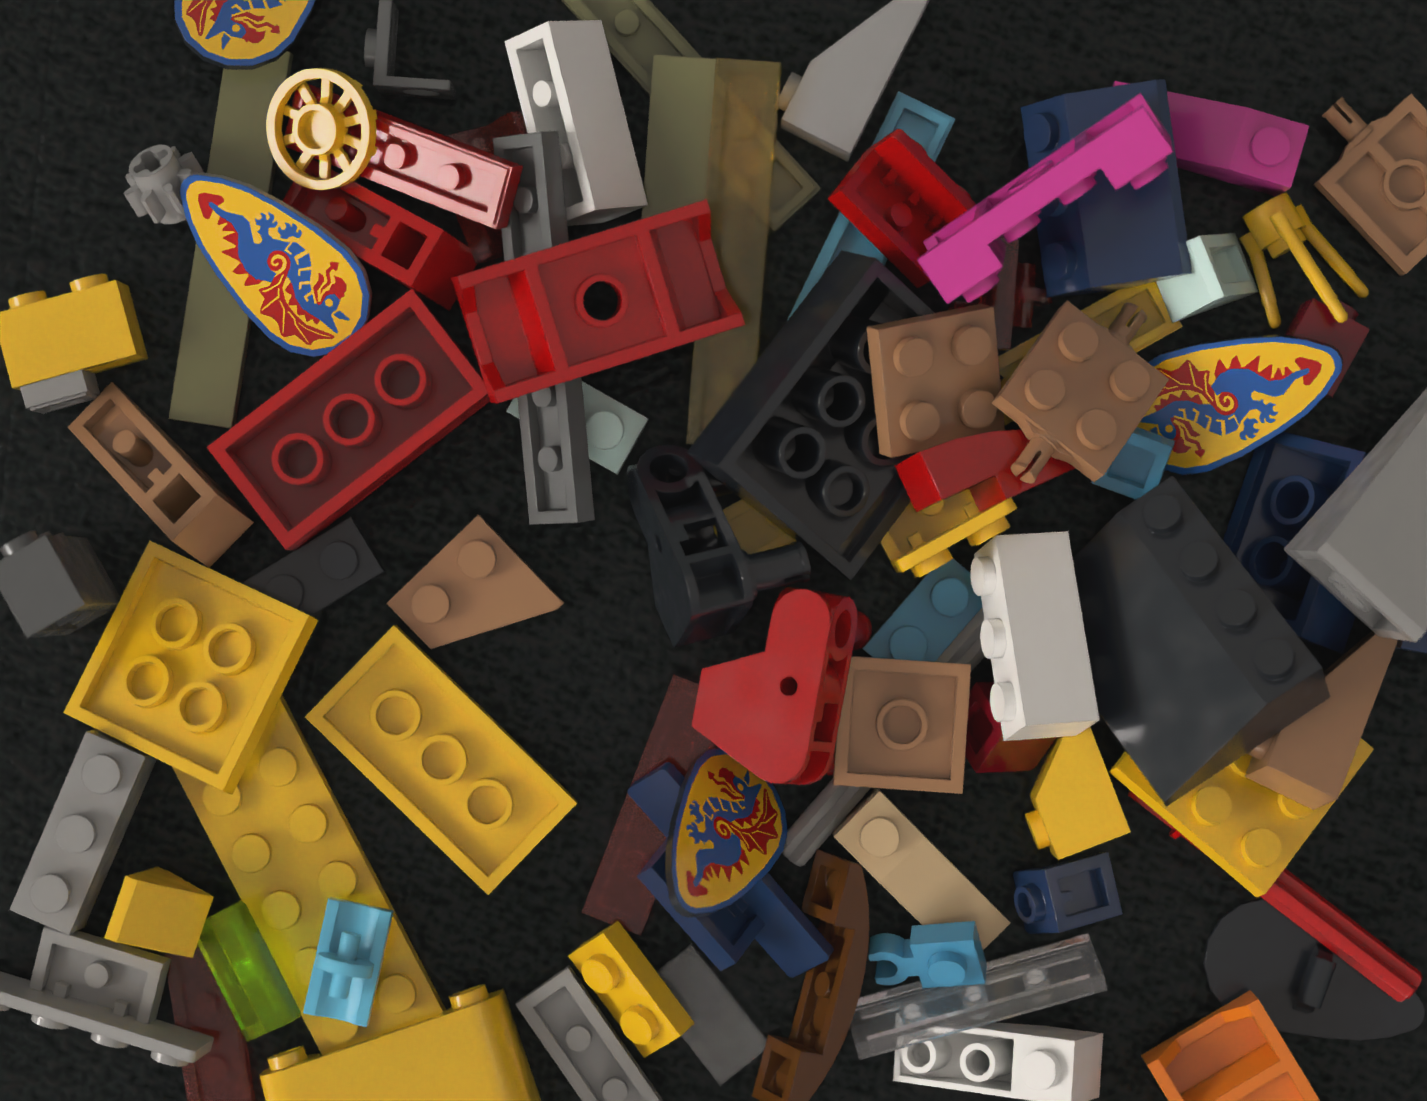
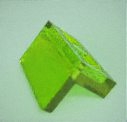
[198,900,301,1042]

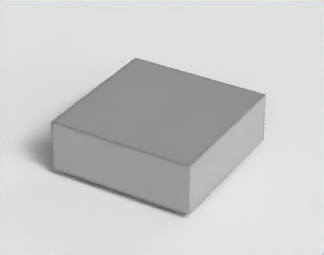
[20,369,100,414]

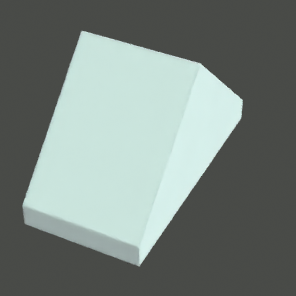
[1156,233,1259,323]

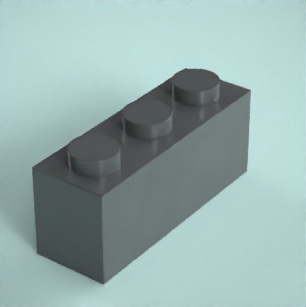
[0,530,121,638]

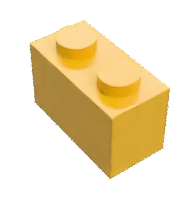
[0,274,148,391]

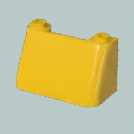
[259,984,541,1101]

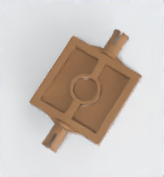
[1313,94,1427,276]
[992,300,1169,484]

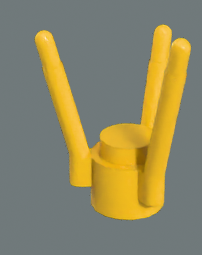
[1239,192,1369,329]

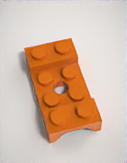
[1141,990,1320,1101]

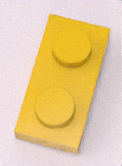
[568,921,695,1058]

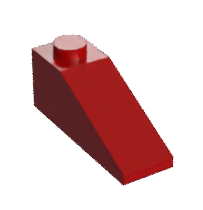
[283,159,481,311]

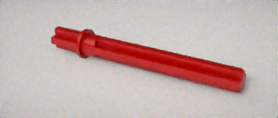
[1128,790,1423,1002]

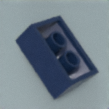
[1021,80,1192,298]
[1223,432,1368,654]

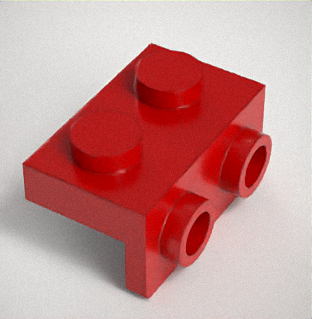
[828,129,976,288]

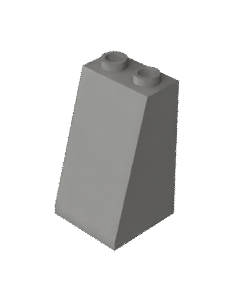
[1283,388,1427,642]

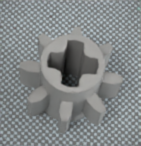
[123,145,204,224]

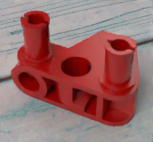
[691,586,872,785]

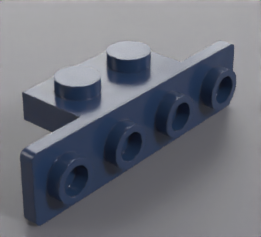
[628,762,834,978]

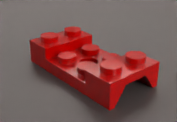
[451,199,745,403]

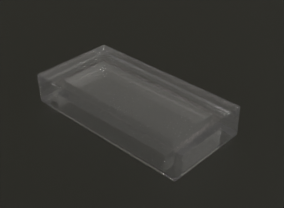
[656,943,767,1085]

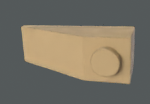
[832,788,1010,950]

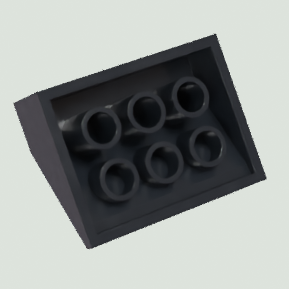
[687,250,1004,580]
[1073,476,1330,807]

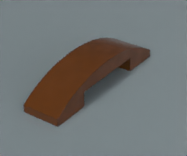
[752,849,869,1101]

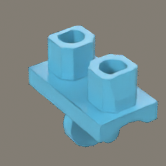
[303,897,394,1027]

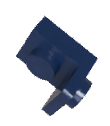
[1013,852,1123,934]

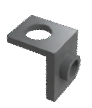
[364,0,456,100]

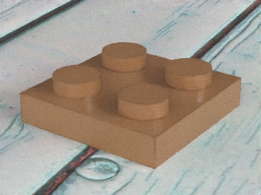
[867,304,1005,458]
[833,656,971,794]

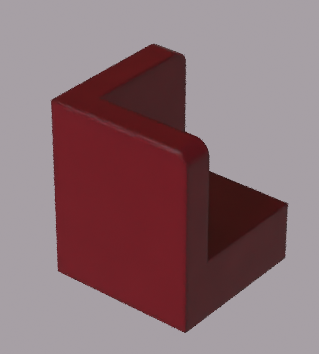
[965,682,1057,773]

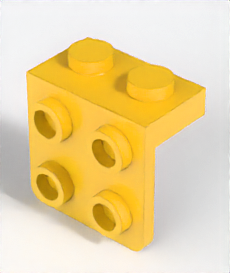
[880,489,1017,578]

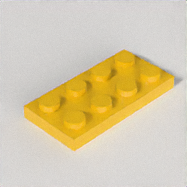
[305,625,578,895]

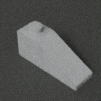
[775,0,930,162]

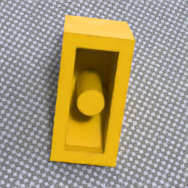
[1025,727,1131,860]

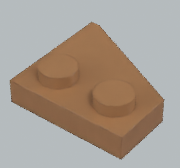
[387,515,564,649]

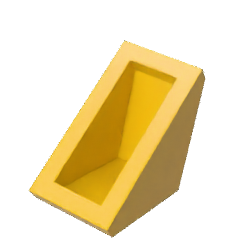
[104,867,214,958]

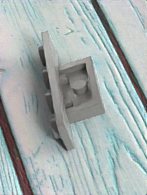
[0,926,214,1067]

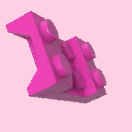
[917,92,1173,304]

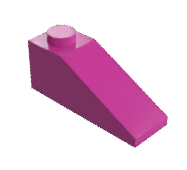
[1113,81,1309,197]

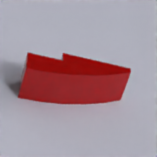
[895,430,1075,512]

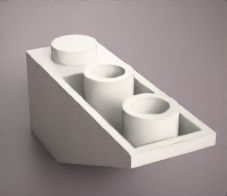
[893,1017,1103,1101]

